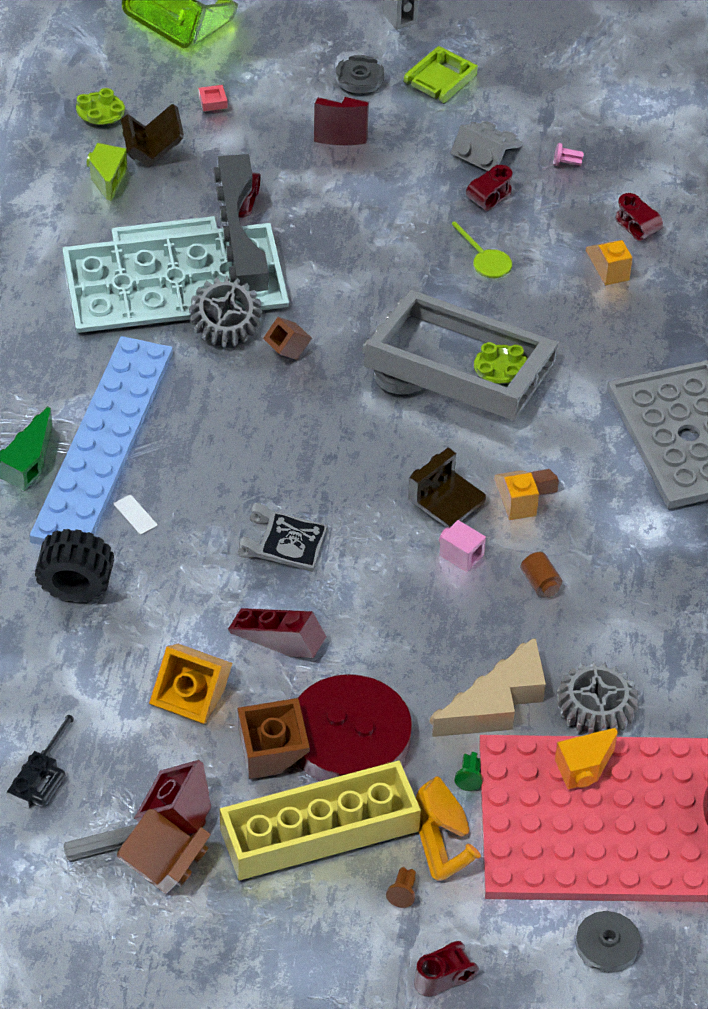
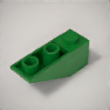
[0,406,53,491]

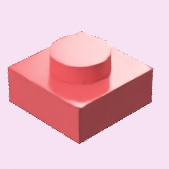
[198,85,228,111]

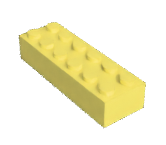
[220,760,421,881]

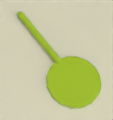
[452,221,512,278]

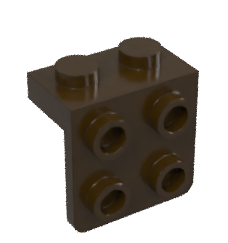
[121,104,184,168]
[408,447,486,528]

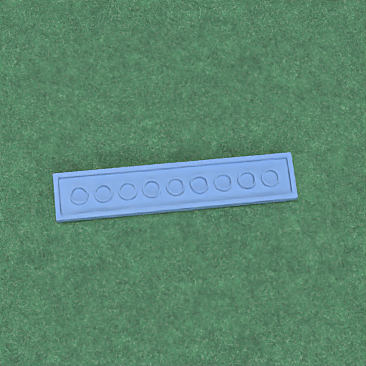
[29,336,173,545]

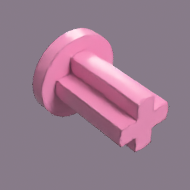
[553,143,584,166]

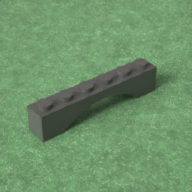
[213,154,269,291]

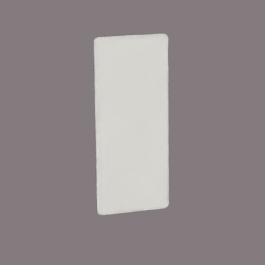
[113,495,158,535]

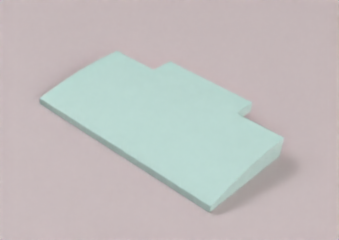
[62,216,289,333]

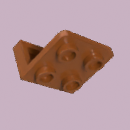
[117,809,211,894]

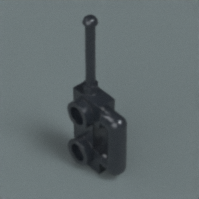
[6,715,74,808]

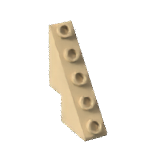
[429,639,546,737]

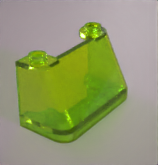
[122,0,238,48]

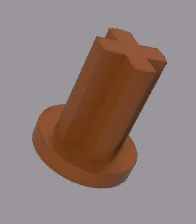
[386,867,416,908]

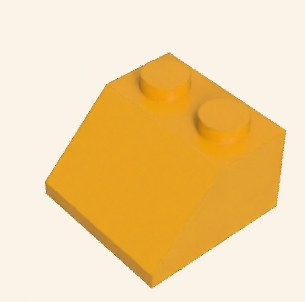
[149,643,233,724]

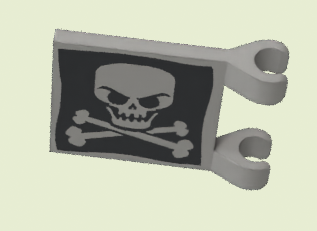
[238,503,328,572]

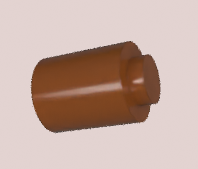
[520,552,562,597]

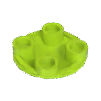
[75,88,125,125]
[474,342,527,384]

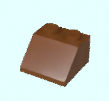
[237,698,310,779]

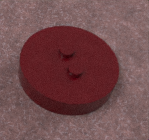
[296,674,412,782]

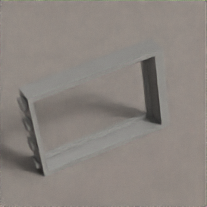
[362,290,559,421]

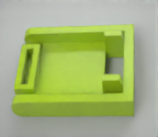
[403,46,478,103]

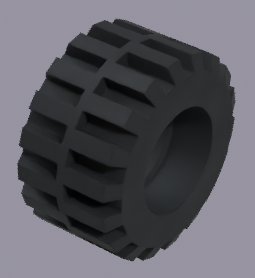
[35,529,114,603]

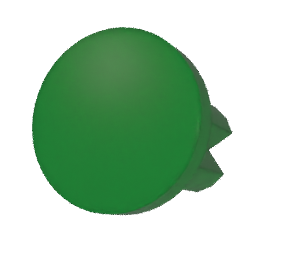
[454,752,483,791]

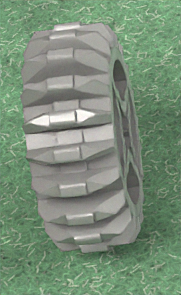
[189,276,262,348]
[556,661,639,734]

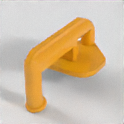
[416,776,481,881]

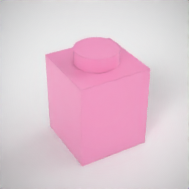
[439,520,486,572]

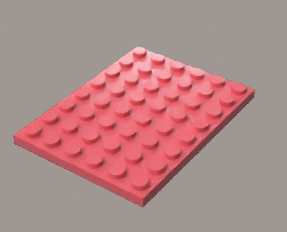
[479,735,708,902]

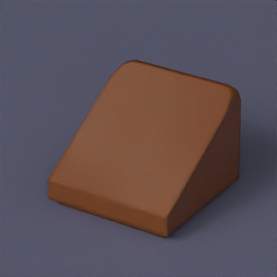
[531,469,559,495]

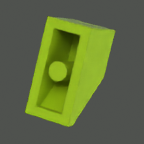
[86,143,127,201]

